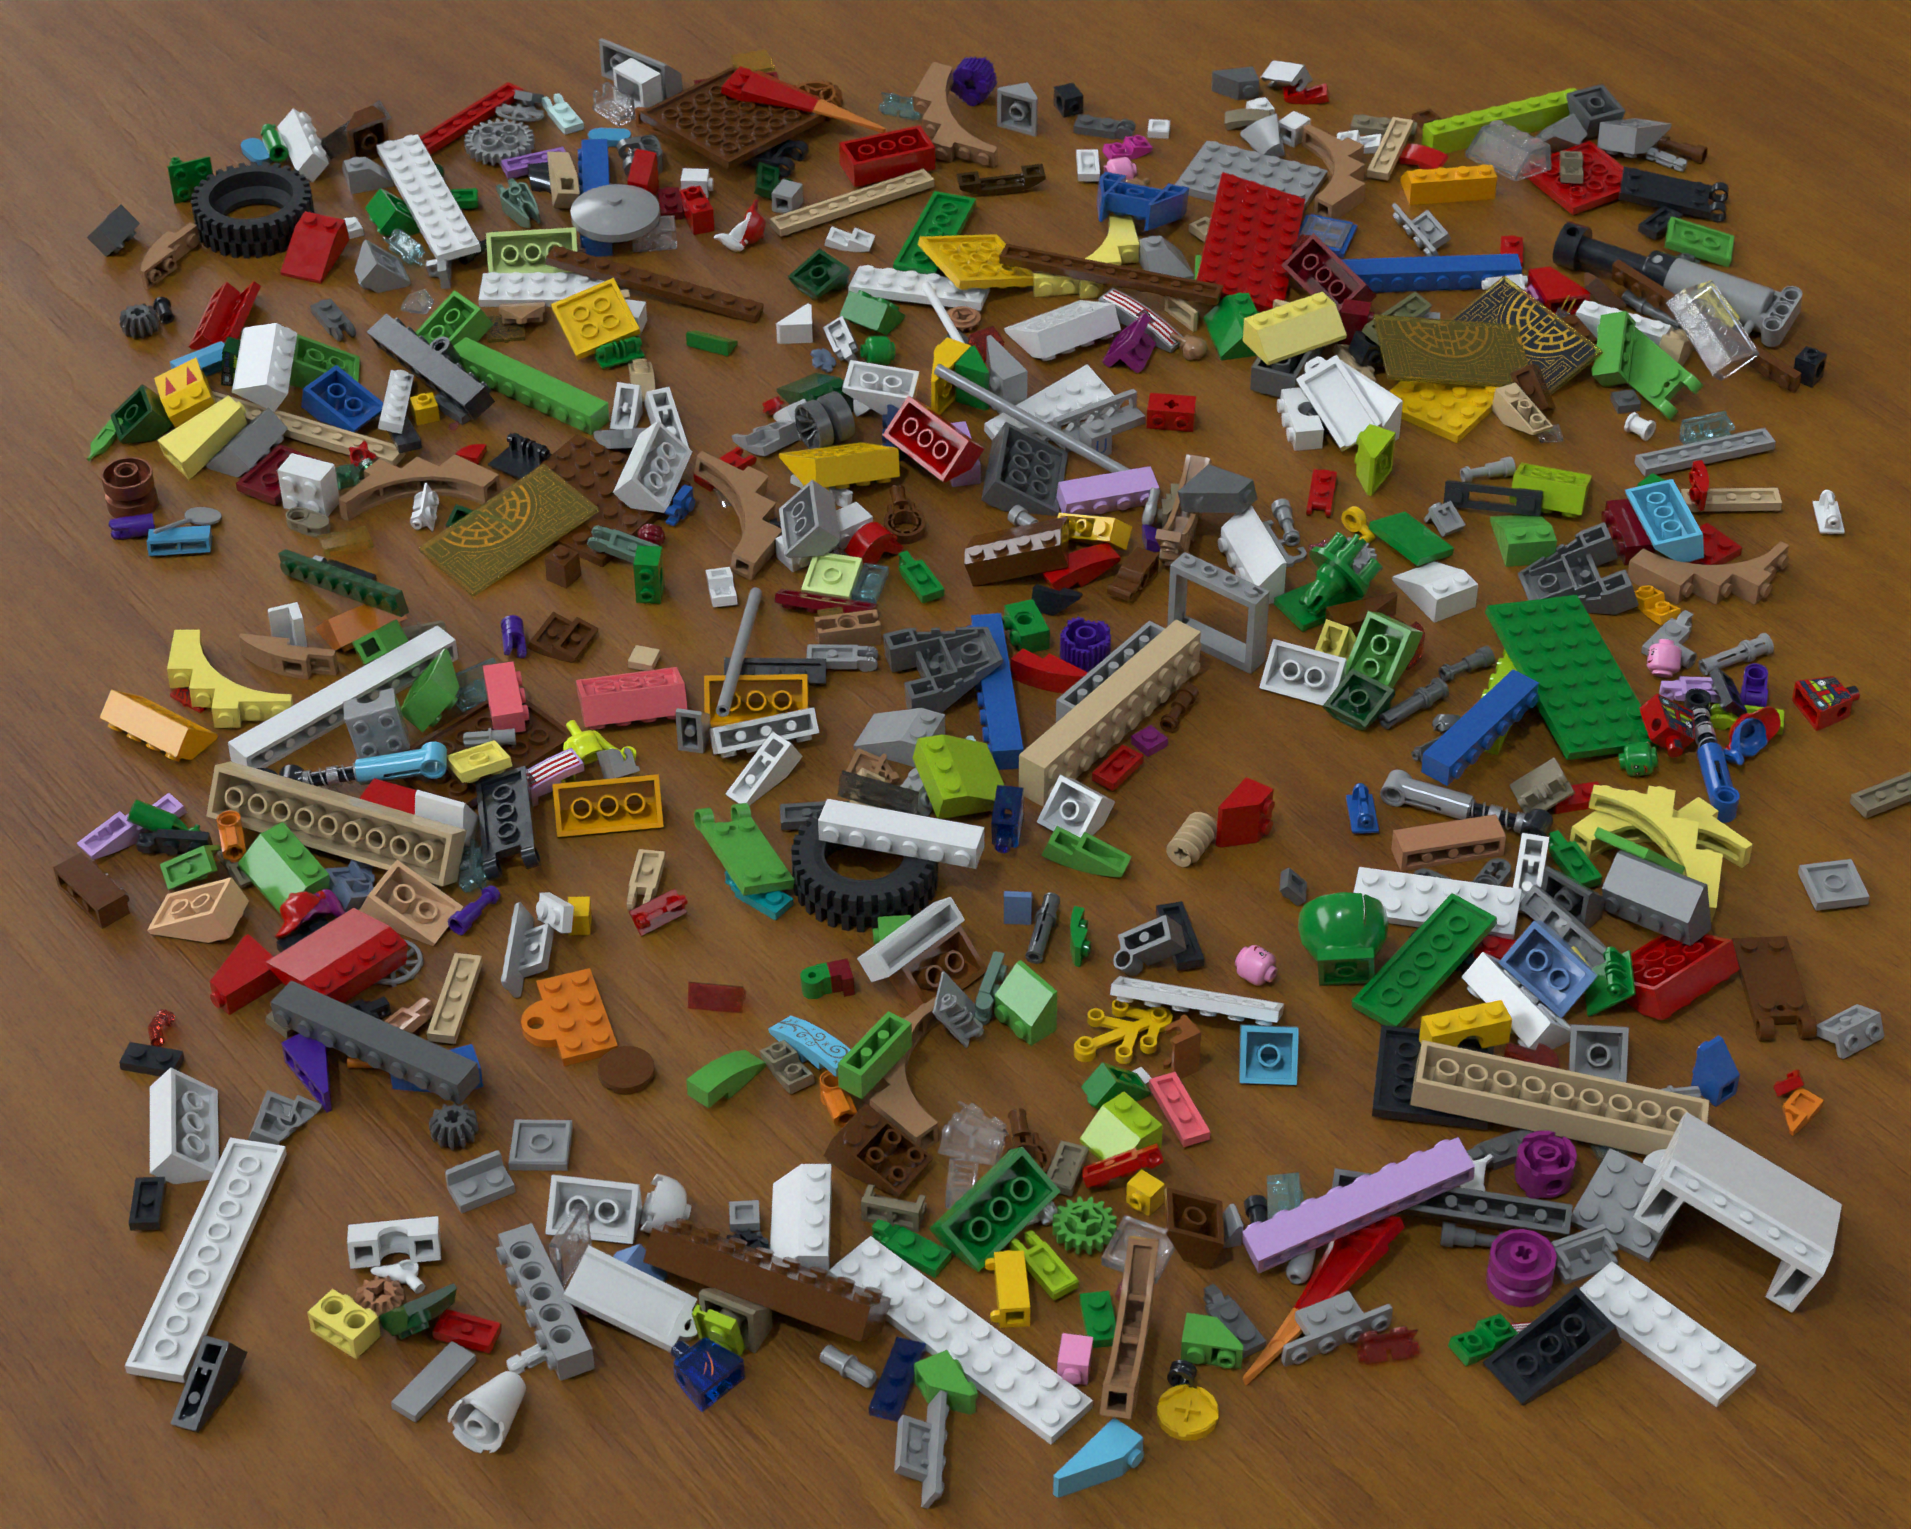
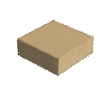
[628,645,660,671]

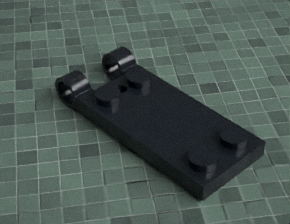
[696,140,809,178]
[1618,167,1729,223]
[475,766,541,882]

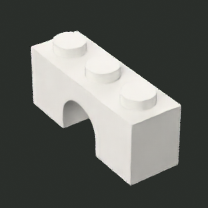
[1277,388,1324,451]
[347,1216,441,1269]

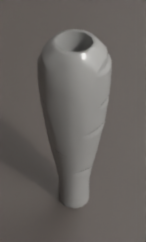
[1286,1249,1316,1284]

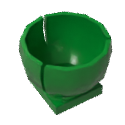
[1298,892,1389,986]

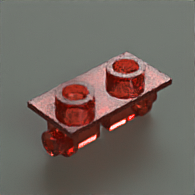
[688,982,746,1013]
[1353,1327,1420,1365]

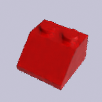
[1216,777,1275,848]

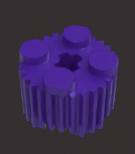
[950,57,997,106]
[1060,616,1111,672]

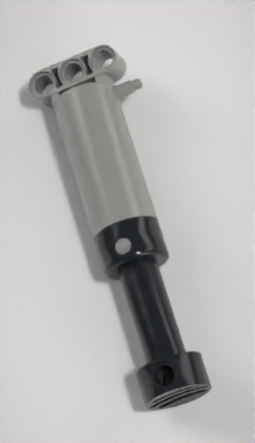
[1552,221,1802,347]

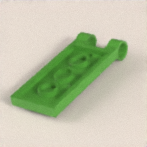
[1628,327,1704,420]
[694,803,794,896]

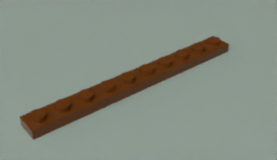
[999,244,1223,306]
[546,246,764,323]
[1612,259,1801,393]

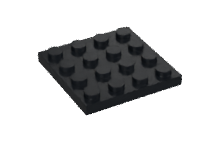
[1372,1025,1494,1130]

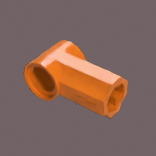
[216,810,247,863]
[820,1070,857,1128]

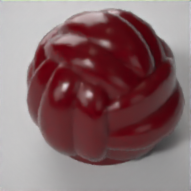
[638,524,665,546]

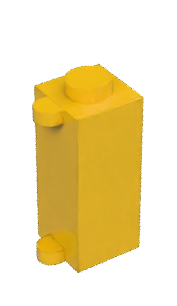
[985,1250,1030,1328]

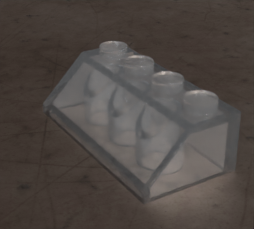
[1465,120,1551,181]
[1666,280,1760,381]

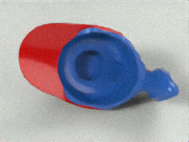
[1723,706,1781,765]

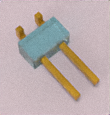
[1555,295,1576,319]

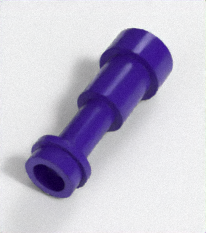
[448,885,500,935]

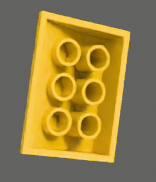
[779,442,900,491]

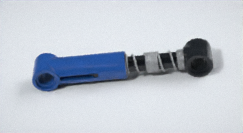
[1683,688,1740,823]

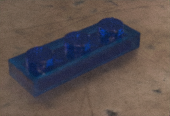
[869,1337,926,1422]

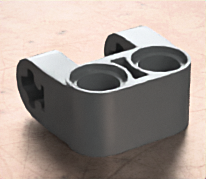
[617,135,663,177]

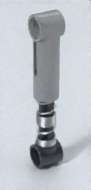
[1380,770,1553,837]

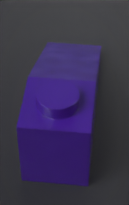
[281,1034,332,1113]

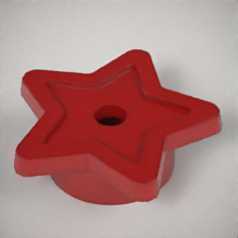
[349,441,377,470]

